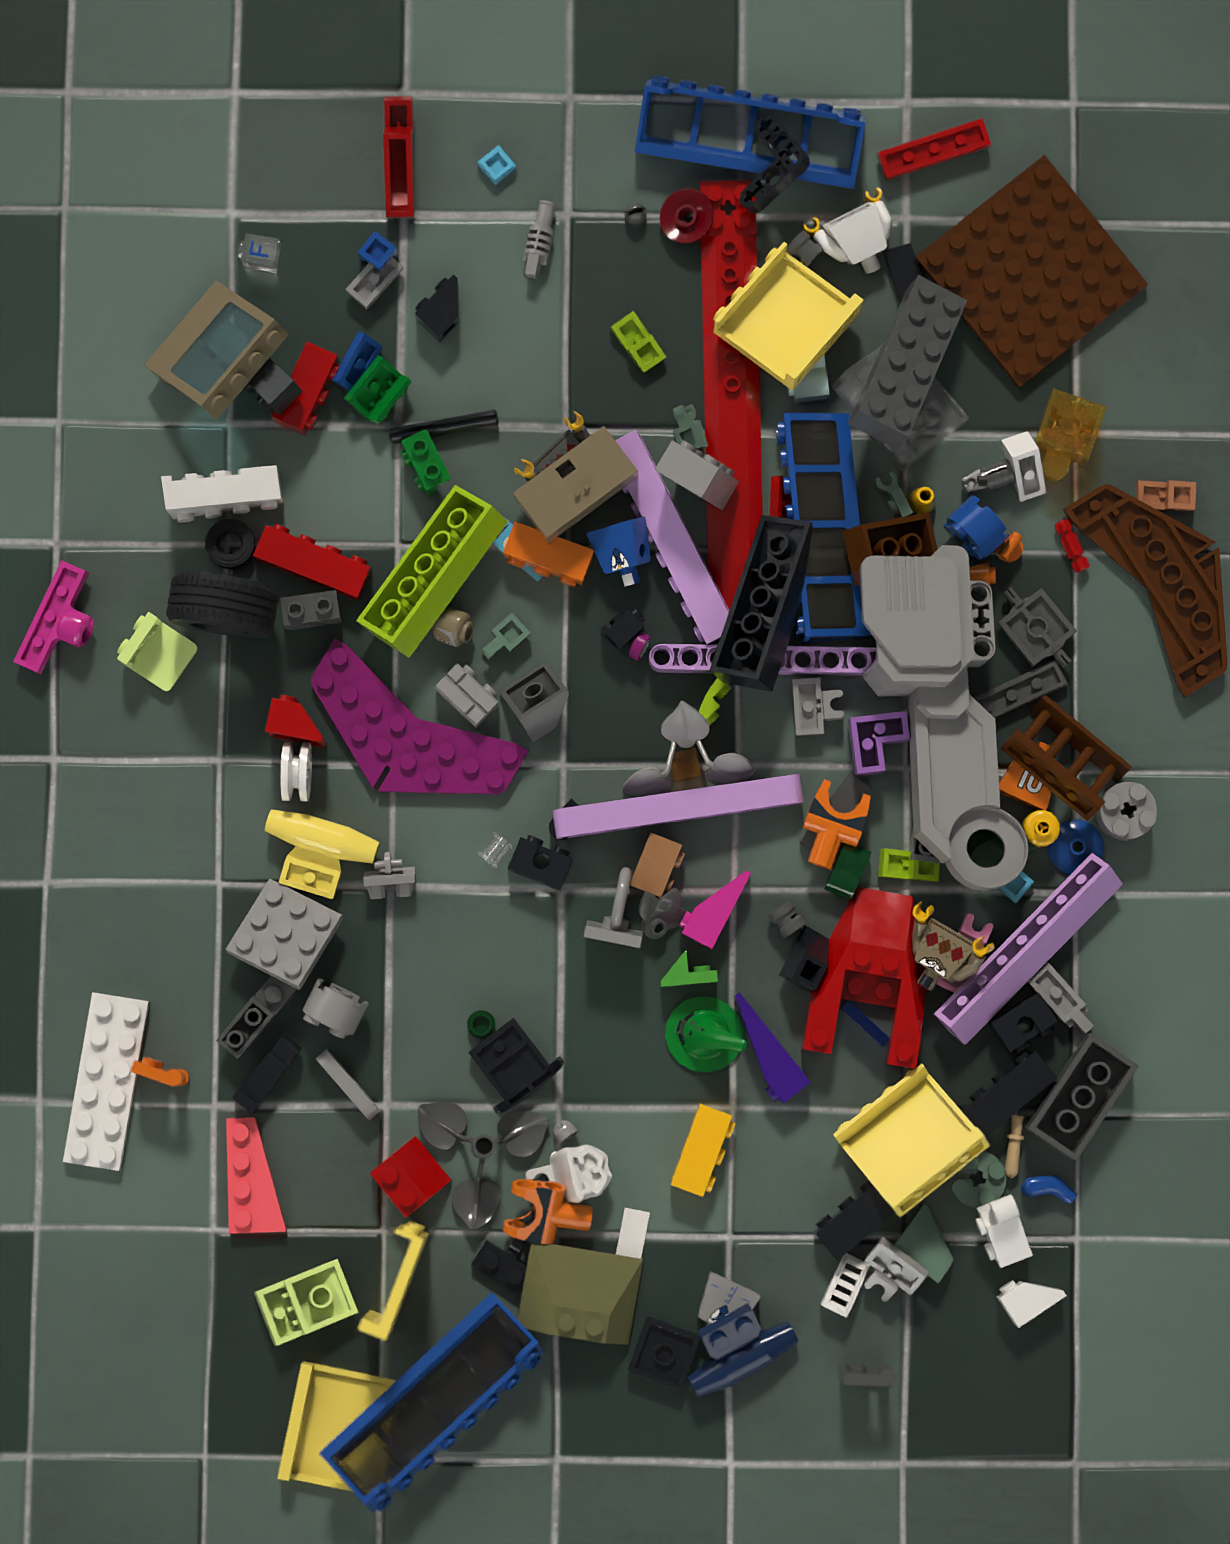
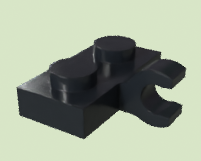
[471,1238,527,1295]

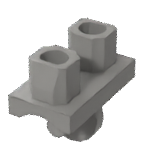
[363,852,416,899]

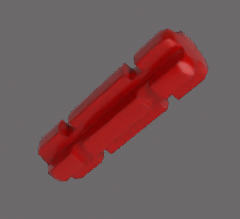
[1054,519,1090,573]

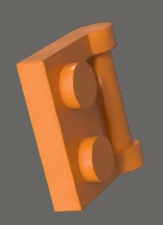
[130,1057,190,1086]

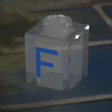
[238,233,281,273]

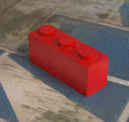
[271,342,340,436]

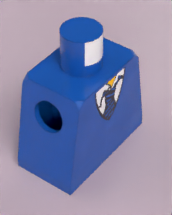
[587,517,651,587]

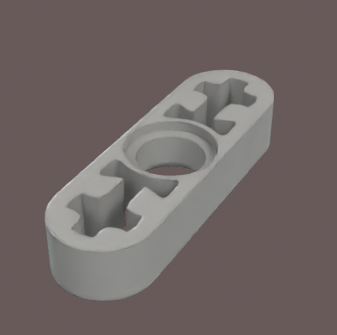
[316,1049,380,1120]

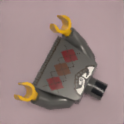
[514,411,590,482]

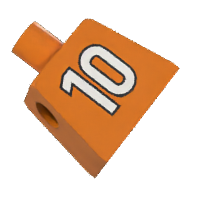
[999,741,1051,811]

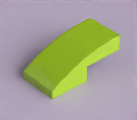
[610,311,666,373]
[878,848,940,882]

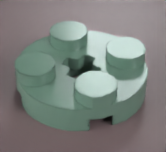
[948,1151,1006,1208]

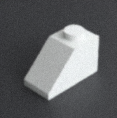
[1001,431,1046,502]
[996,1280,1066,1328]

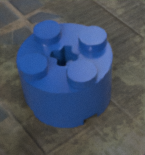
[943,495,1010,560]

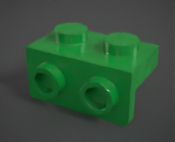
[344,355,412,424]
[400,430,451,497]

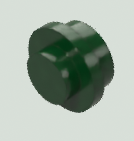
[467,1010,496,1039]

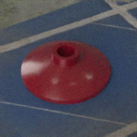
[659,188,714,244]

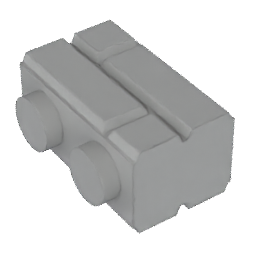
[434,663,499,728]

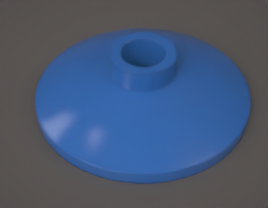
[1047,819,1104,875]

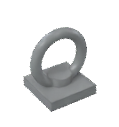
[584,867,643,948]

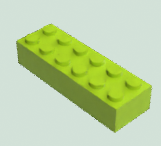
[356,485,508,658]

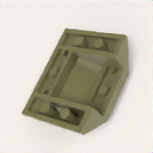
[517,1242,643,1345]

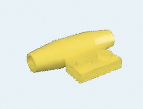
[265,810,380,899]

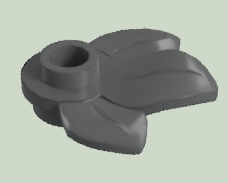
[639,888,687,939]

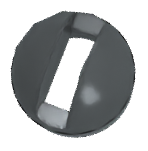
[625,203,647,226]

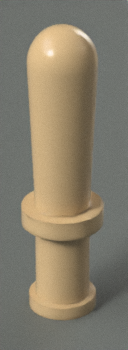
[1005,1114,1025,1178]

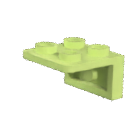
[117,612,198,691]

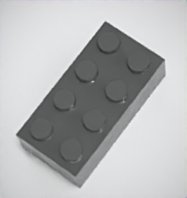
[1024,1033,1139,1161]

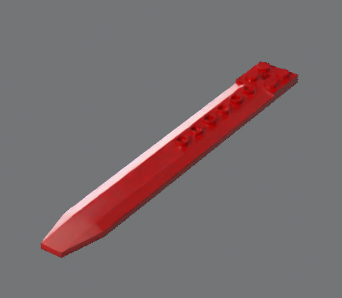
[700,180,763,610]

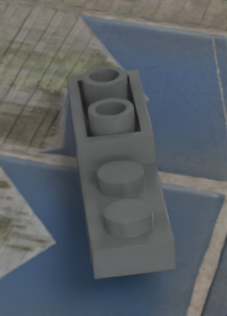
[216,970,313,1059]

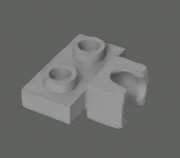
[791,678,845,736]
[864,1237,929,1302]

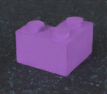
[847,711,910,777]

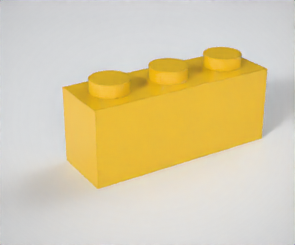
[670,1103,735,1197]

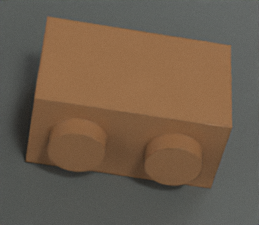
[629,833,685,899]

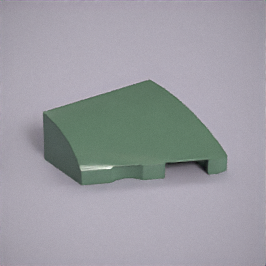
[894,1204,954,1283]

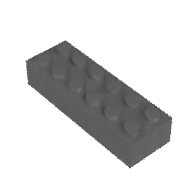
[848,275,968,449]

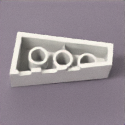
[161,465,284,523]

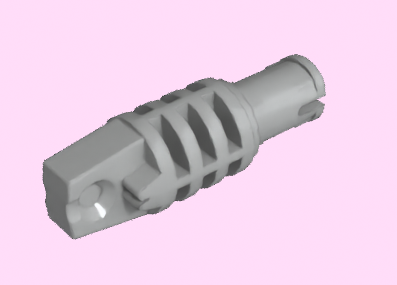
[522,200,556,279]

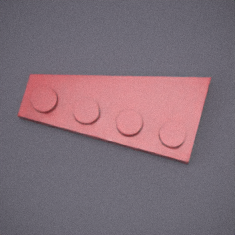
[226,1117,287,1234]

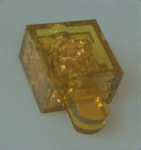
[1034,389,1107,482]

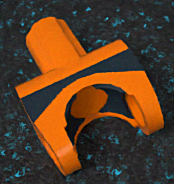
[803,779,870,870]
[502,1179,593,1244]

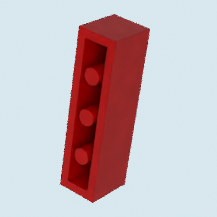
[253,524,372,601]

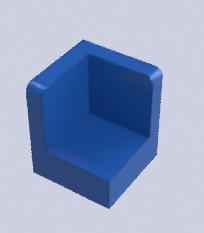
[357,231,398,272]

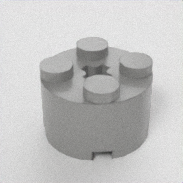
[1095,782,1157,841]
[302,979,369,1039]

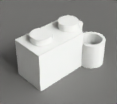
[975,1194,1033,1268]

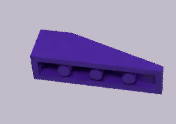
[734,992,810,1103]

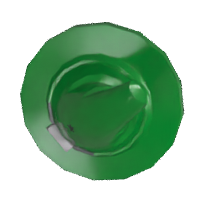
[665,996,747,1073]

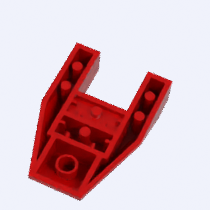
[801,887,926,1069]

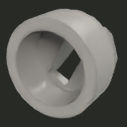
[553,1120,578,1145]

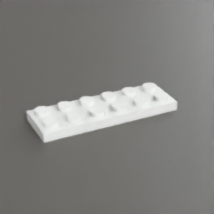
[63,992,150,1171]

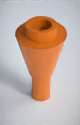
[969,562,996,588]

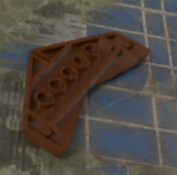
[1063,484,1228,698]

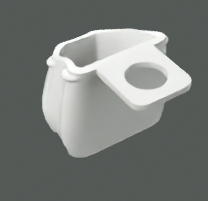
[526,1145,612,1203]

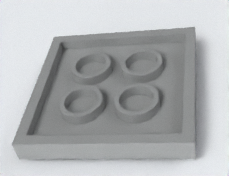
[225,878,343,990]

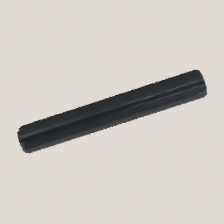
[389,410,499,444]

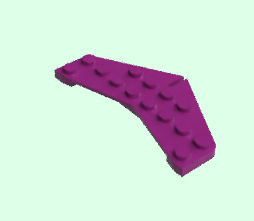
[311,638,529,795]

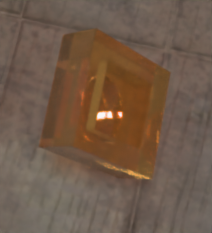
[668,748,702,782]

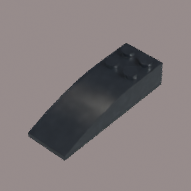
[709,515,813,692]

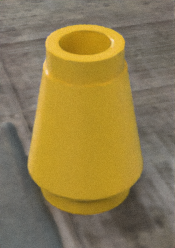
[908,487,936,514]

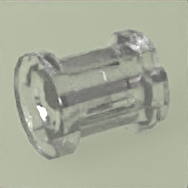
[477,832,514,869]

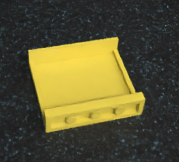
[713,242,864,391]
[833,1064,990,1217]
[358,1221,430,1340]
[277,1361,406,1494]

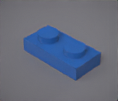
[332,332,383,392]

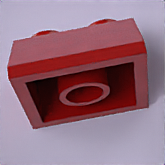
[265,695,327,748]
[369,1136,452,1218]

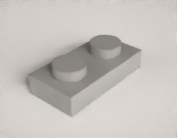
[345,257,404,310]

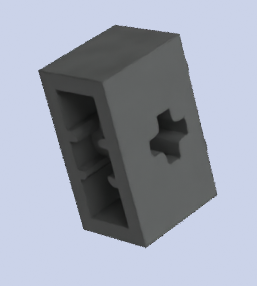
[280,590,342,630]

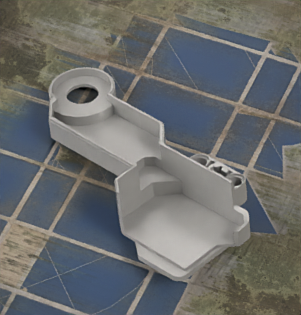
[860,545,1028,891]

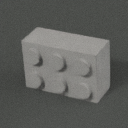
[655,440,740,510]

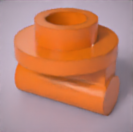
[995,531,1023,562]

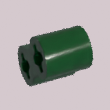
[824,843,871,900]

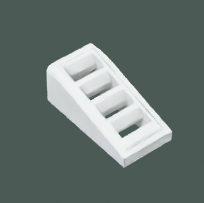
[820,1253,870,1318]

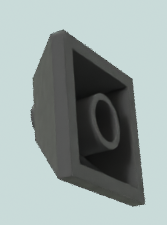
[499,661,569,742]

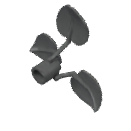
[418,1101,549,1230]

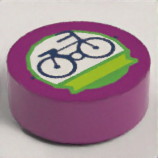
[629,632,651,661]

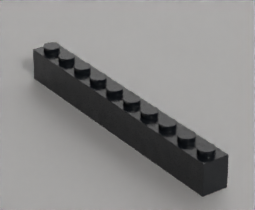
[814,1050,1057,1260]

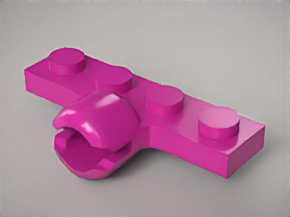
[13,560,94,674]

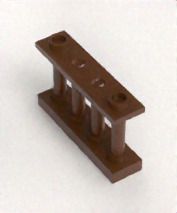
[1000,695,1132,822]

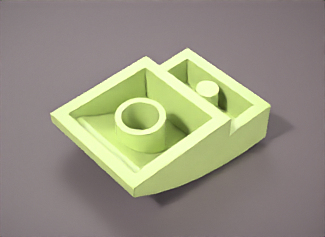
[254,1259,358,1346]

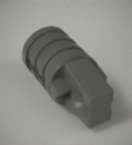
[962,459,1015,497]

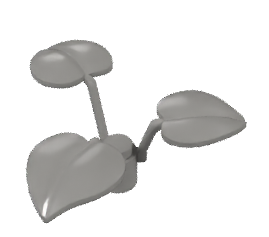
[623,701,755,797]

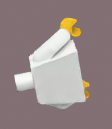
[804,188,892,274]

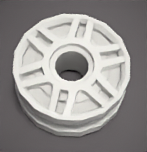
[281,742,312,801]

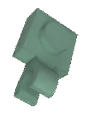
[673,404,708,450]
[875,472,913,518]
[482,613,531,661]

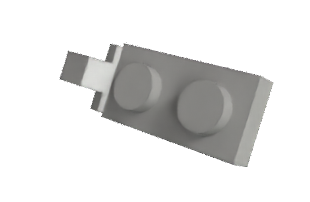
[1027,962,1094,1034]

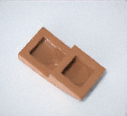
[1135,480,1196,511]

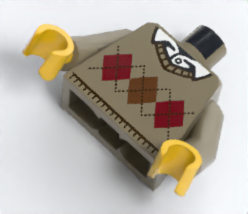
[912,902,994,991]

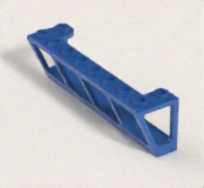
[634,76,866,189]

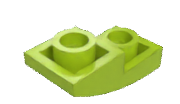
[699,678,731,726]

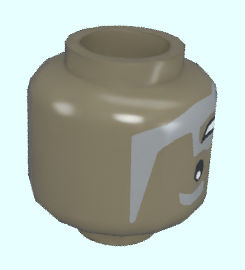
[432,607,474,647]

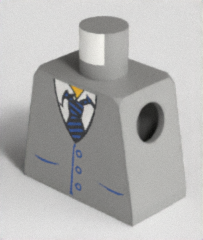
[697,1271,760,1326]

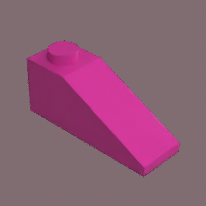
[679,871,751,950]

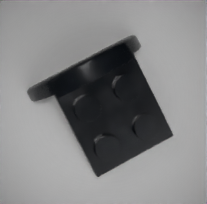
[468,1018,564,1114]

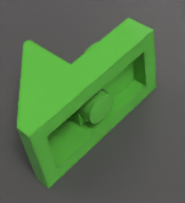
[660,950,718,987]

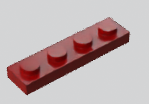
[877,118,991,181]

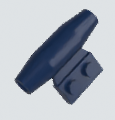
[687,1303,799,1398]

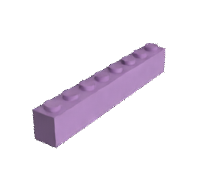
[615,430,729,645]
[934,853,1123,1045]

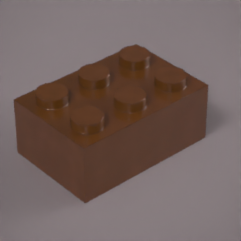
[842,513,938,586]

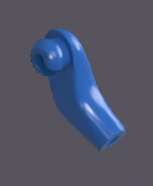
[1021,1175,1077,1204]

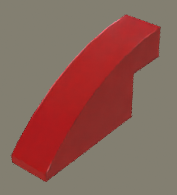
[383,96,414,217]

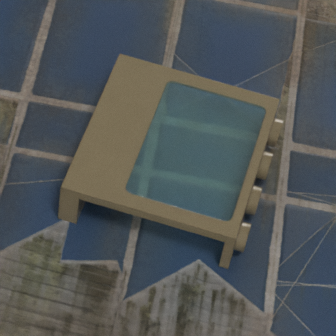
[144,281,289,420]

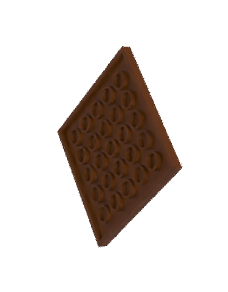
[914,154,1148,388]

